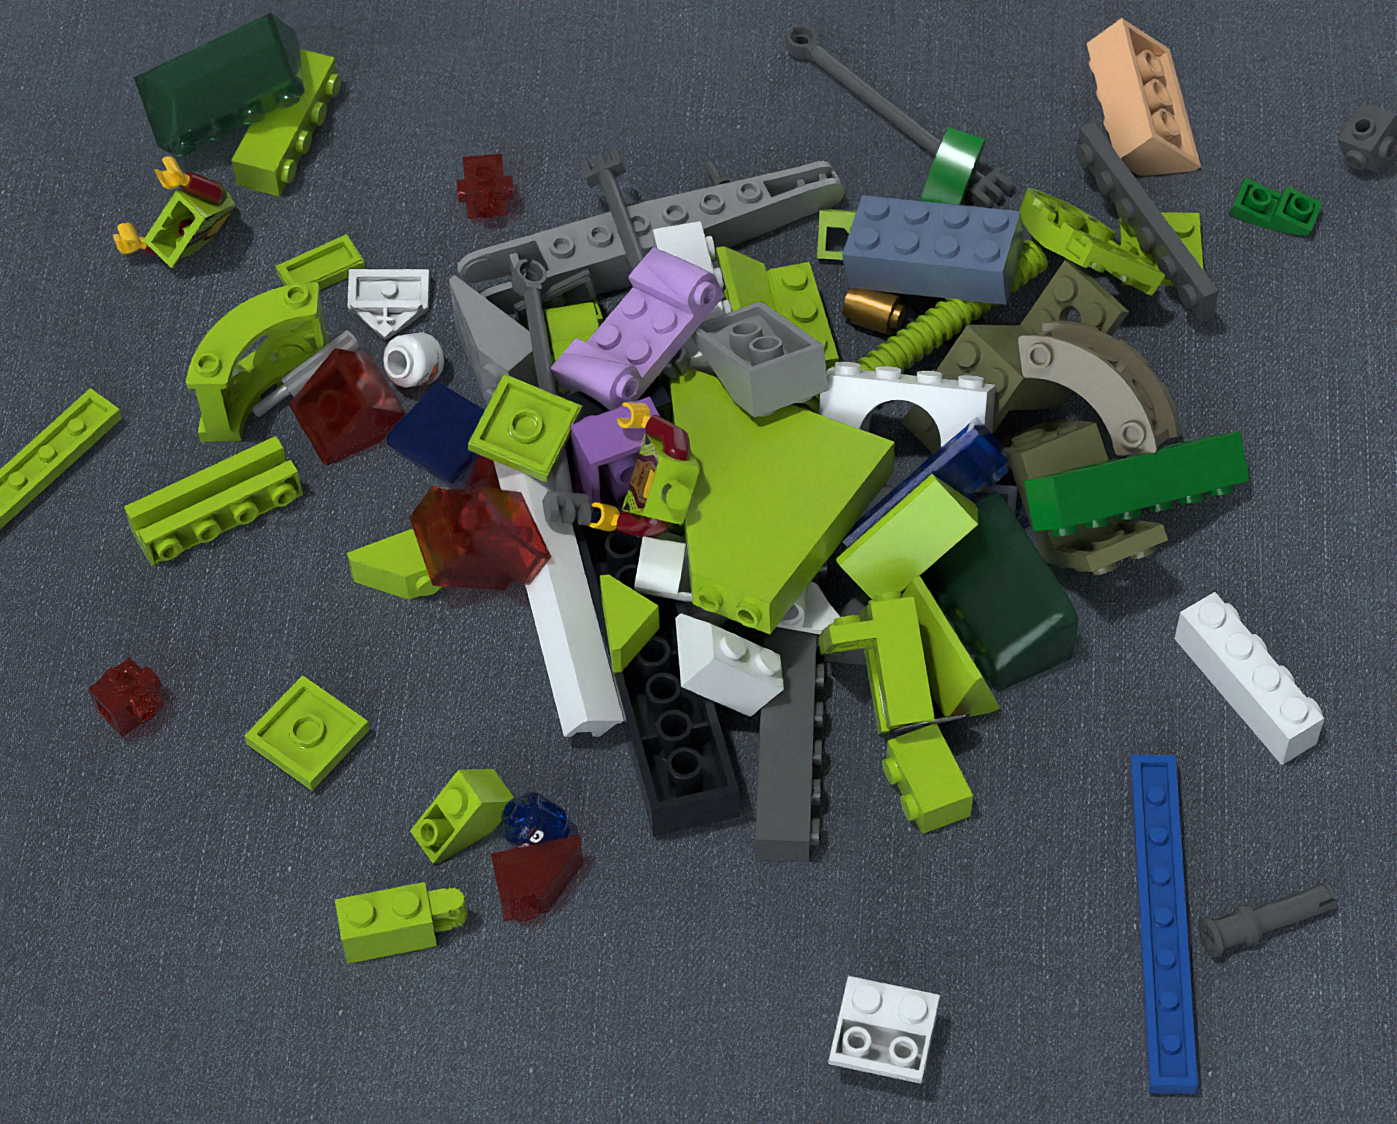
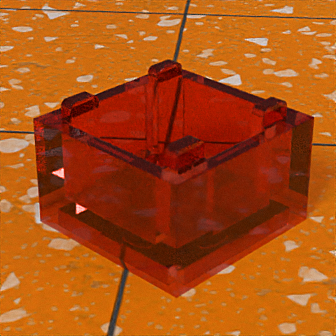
[409,486,521,590]

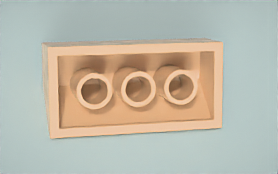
[1087,18,1201,177]

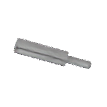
[252,330,361,417]

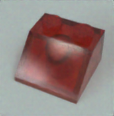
[289,348,405,465]

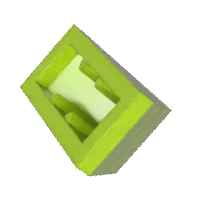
[600,574,659,673]

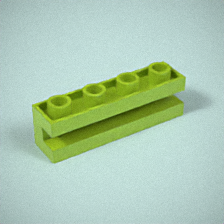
[124,436,303,566]

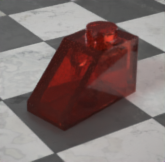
[458,487,551,585]
[491,835,583,921]

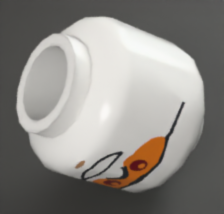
[383,332,444,388]

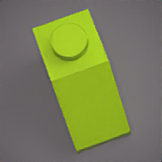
[347,523,448,600]

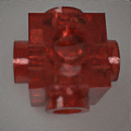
[457,154,514,219]
[88,657,163,737]

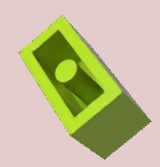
[882,723,973,834]

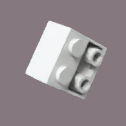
[829,976,940,1084]

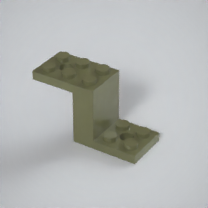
[901,260,1129,460]
[990,418,1168,576]

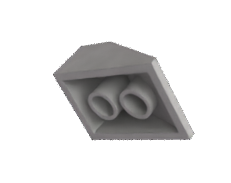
[449,275,539,404]
[691,301,828,417]

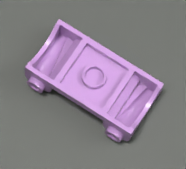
[550,247,725,411]

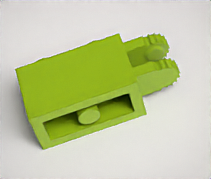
[335,882,468,964]

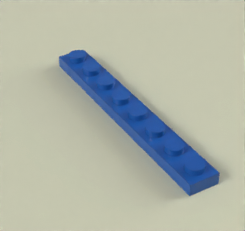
[1129,754,1198,1094]

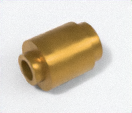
[842,288,905,335]

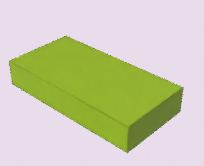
[275,234,366,291]

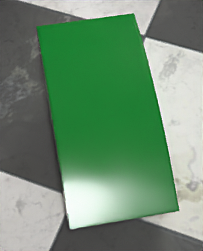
[920,127,986,205]
[1228,177,1323,236]

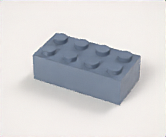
[842,195,1024,305]

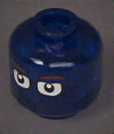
[501,791,570,858]

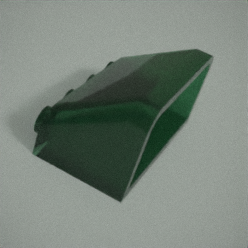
[134,13,305,156]
[920,491,1078,692]

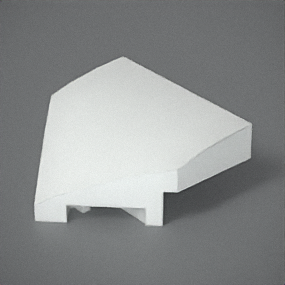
[347,269,431,340]

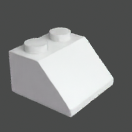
[675,614,784,717]

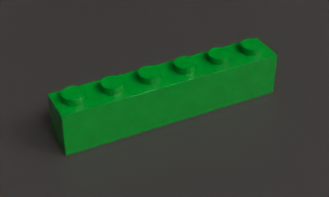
[1024,431,1250,537]

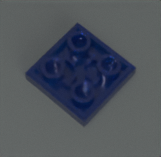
[386,382,485,484]

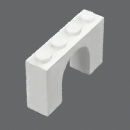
[819,362,996,492]

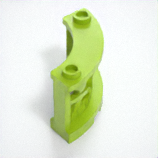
[186,282,330,442]

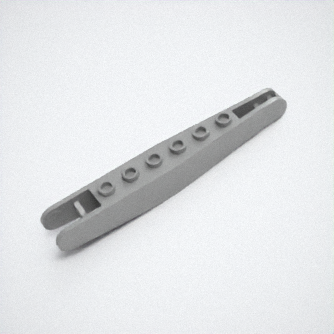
[457,161,845,315]

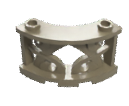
[1018,321,1182,456]

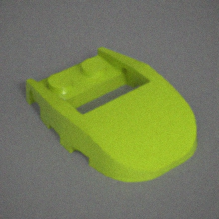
[1019,187,1166,296]

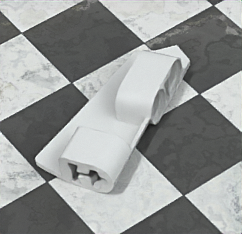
[634,531,840,635]

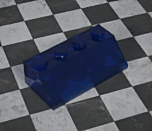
[842,416,1011,548]

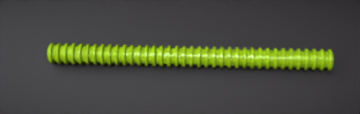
[668,240,1048,534]

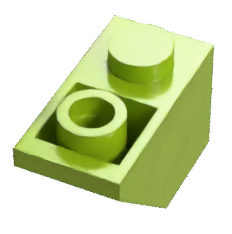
[410,769,517,864]

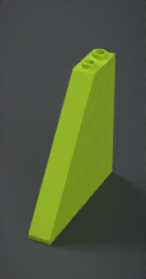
[669,363,895,634]

